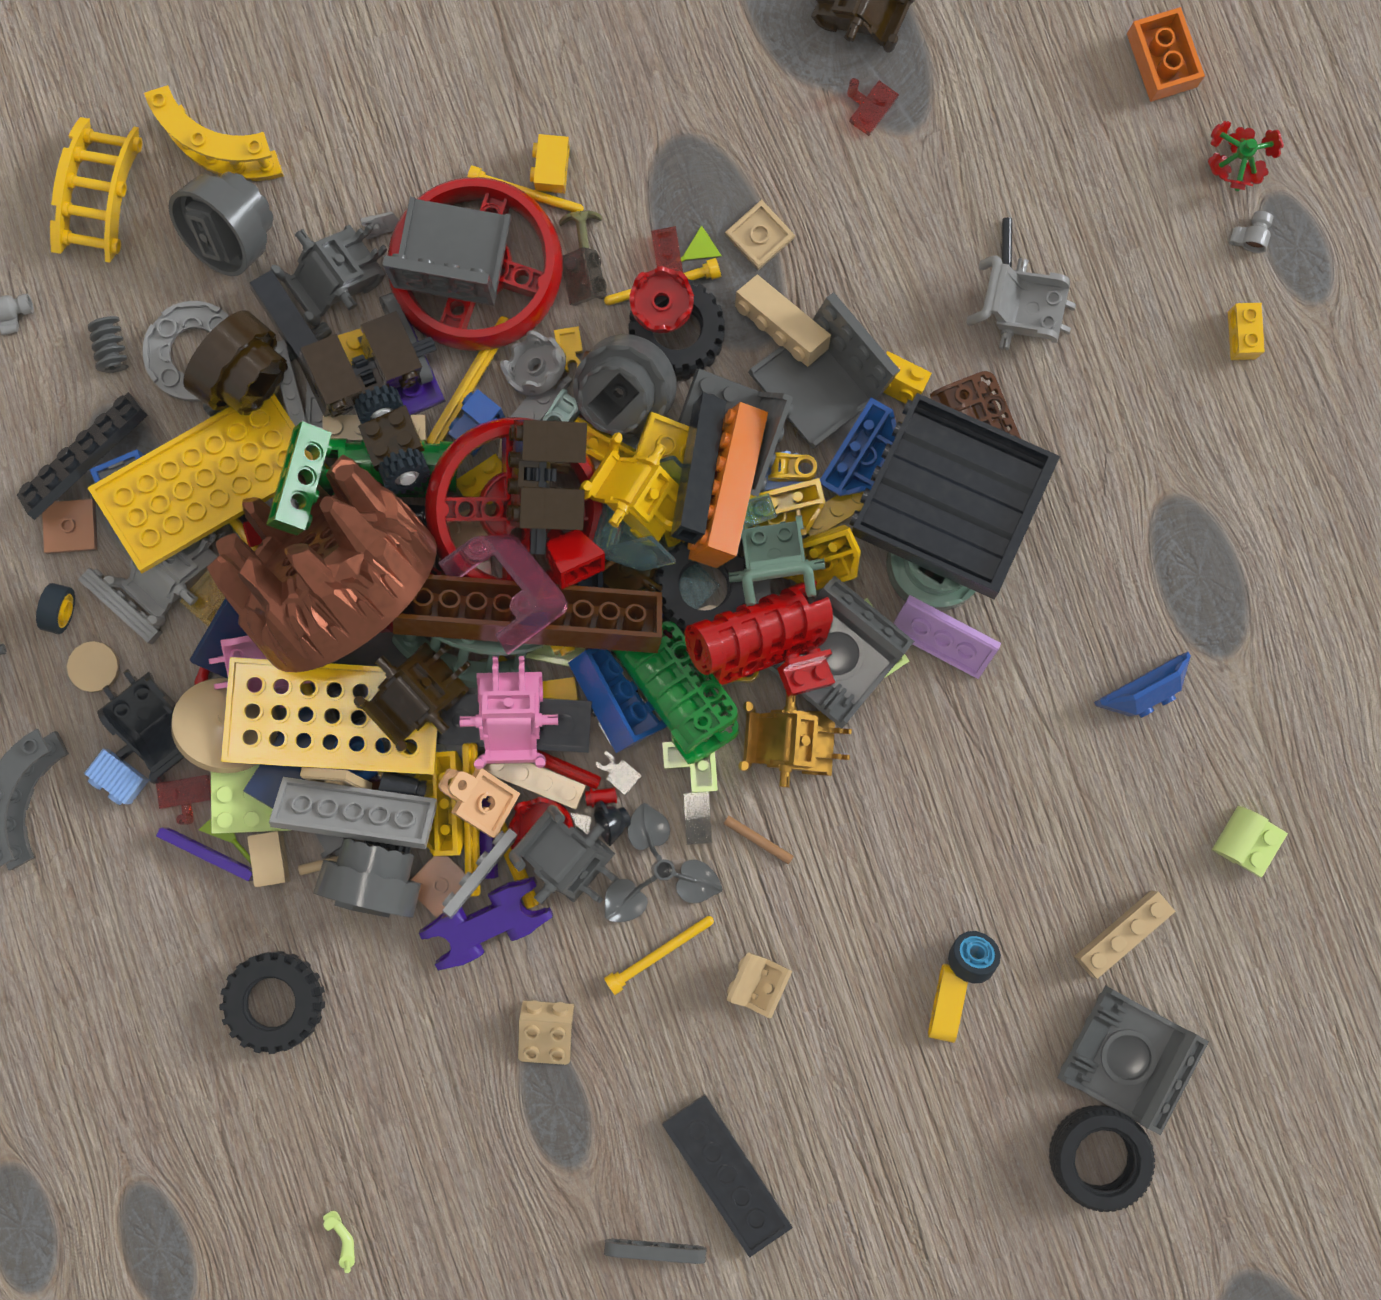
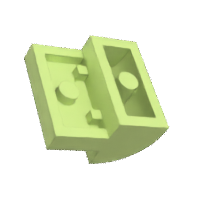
[1212,806,1288,877]

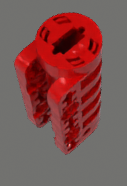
[685,580,833,685]

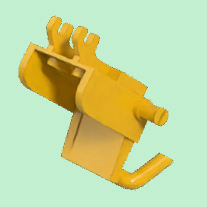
[579,432,679,544]

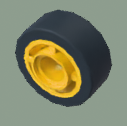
[36,583,75,634]

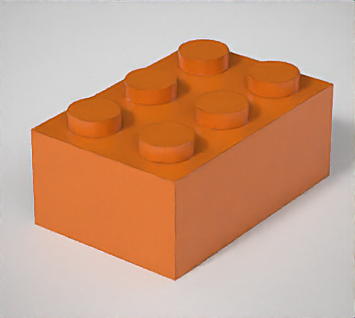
[1127,7,1205,102]

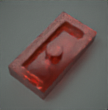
[651,226,684,273]

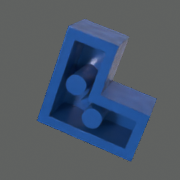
[448,389,505,457]

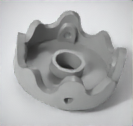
[500,330,566,396]

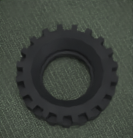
[219,951,325,1054]

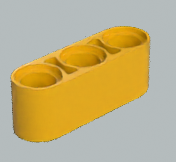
[928,963,968,1043]

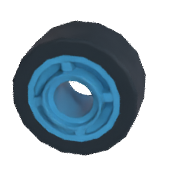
[948,931,1001,984]

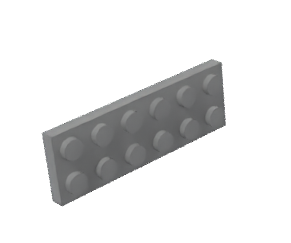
[269,777,437,849]

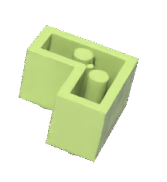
[662,739,718,793]

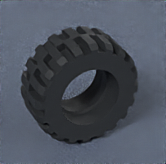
[628,279,725,380]
[654,541,754,631]

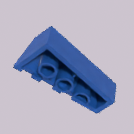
[568,648,667,753]

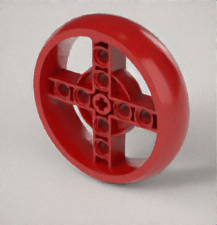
[387,177,563,351]
[425,417,605,584]

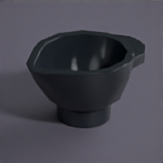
[594,800,631,846]

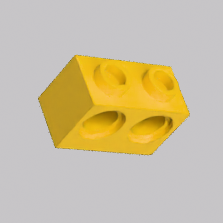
[1228,303,1265,360]

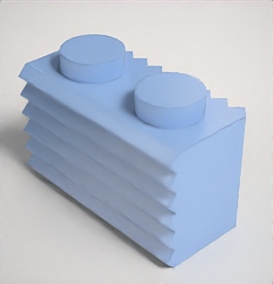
[84,748,149,805]

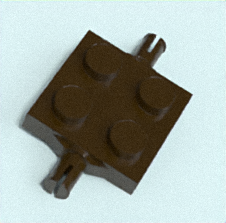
[598,533,663,592]

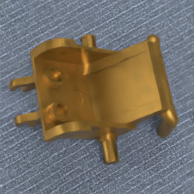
[739,693,852,788]

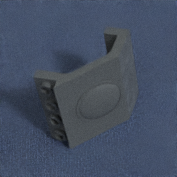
[768,576,915,729]
[1057,985,1209,1135]

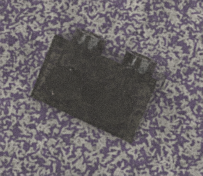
[563,247,607,306]

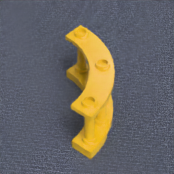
[144,85,284,181]
[50,117,143,263]

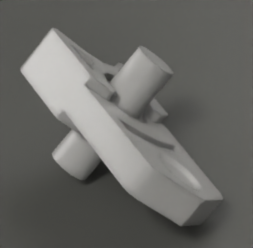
[360,212,399,239]

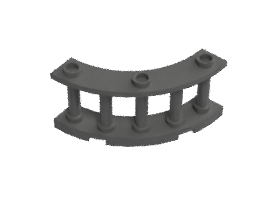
[0,729,69,871]

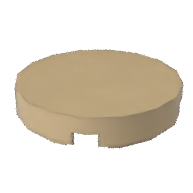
[67,641,120,692]

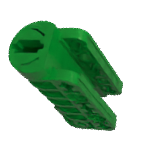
[613,621,739,764]

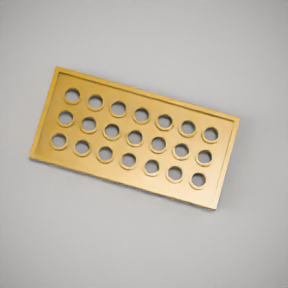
[221,657,437,775]

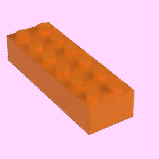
[688,402,768,568]

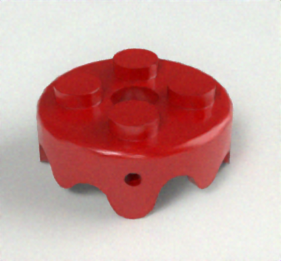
[629,266,694,333]
[508,797,573,850]

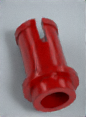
[585,787,617,808]

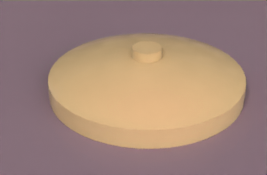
[171,678,278,773]

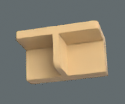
[247,831,291,887]

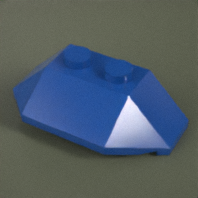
[820,397,896,496]
[1094,652,1191,718]

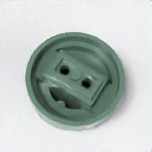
[886,552,976,612]

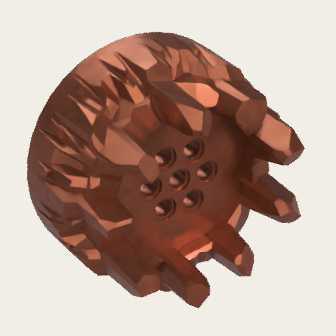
[207,455,437,673]

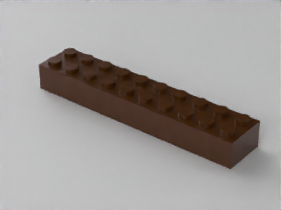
[393,574,662,653]

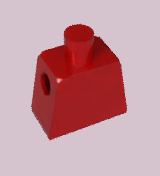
[546,529,605,590]

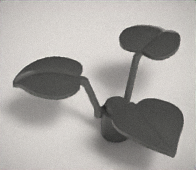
[605,803,723,922]

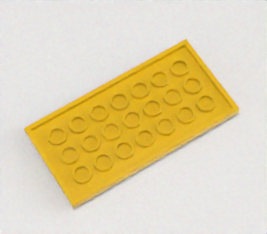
[88,394,313,574]

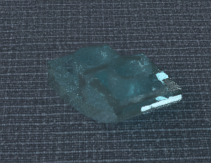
[744,493,777,529]

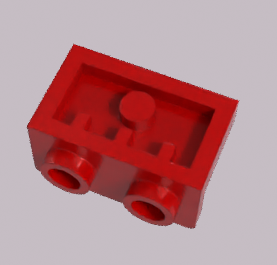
[777,648,835,697]

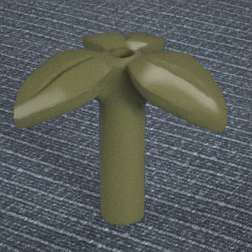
[559,210,602,252]

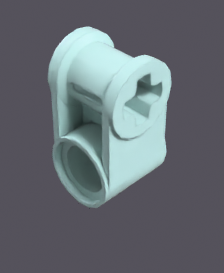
[543,389,580,422]

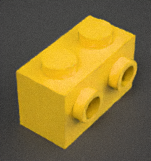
[530,134,570,194]

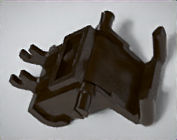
[811,0,915,53]
[354,642,471,753]

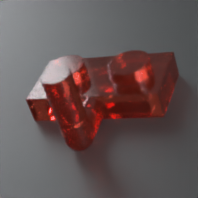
[847,78,899,136]
[156,775,211,825]

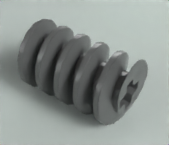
[88,316,129,373]

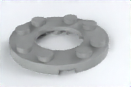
[143,301,229,402]

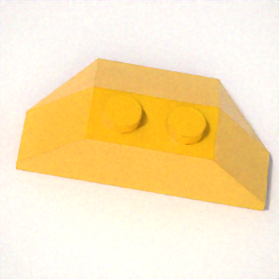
[744,478,826,536]
[782,525,861,590]
[414,751,464,856]

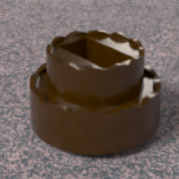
[183,310,288,415]

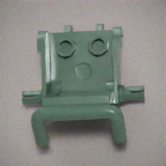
[728,515,826,606]

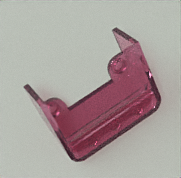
[438,534,567,655]

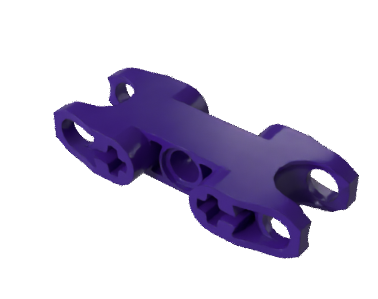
[419,876,553,971]

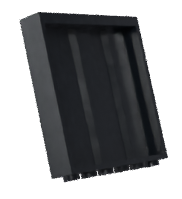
[849,393,1060,600]

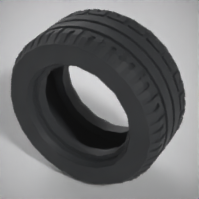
[1049,1105,1155,1212]

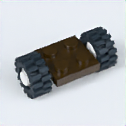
[354,385,430,494]

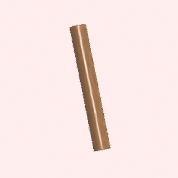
[723,815,794,865]

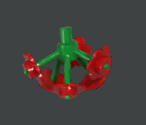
[1208,121,1284,191]

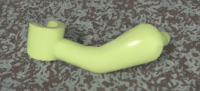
[323,1211,355,1273]

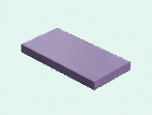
[893,595,1001,679]

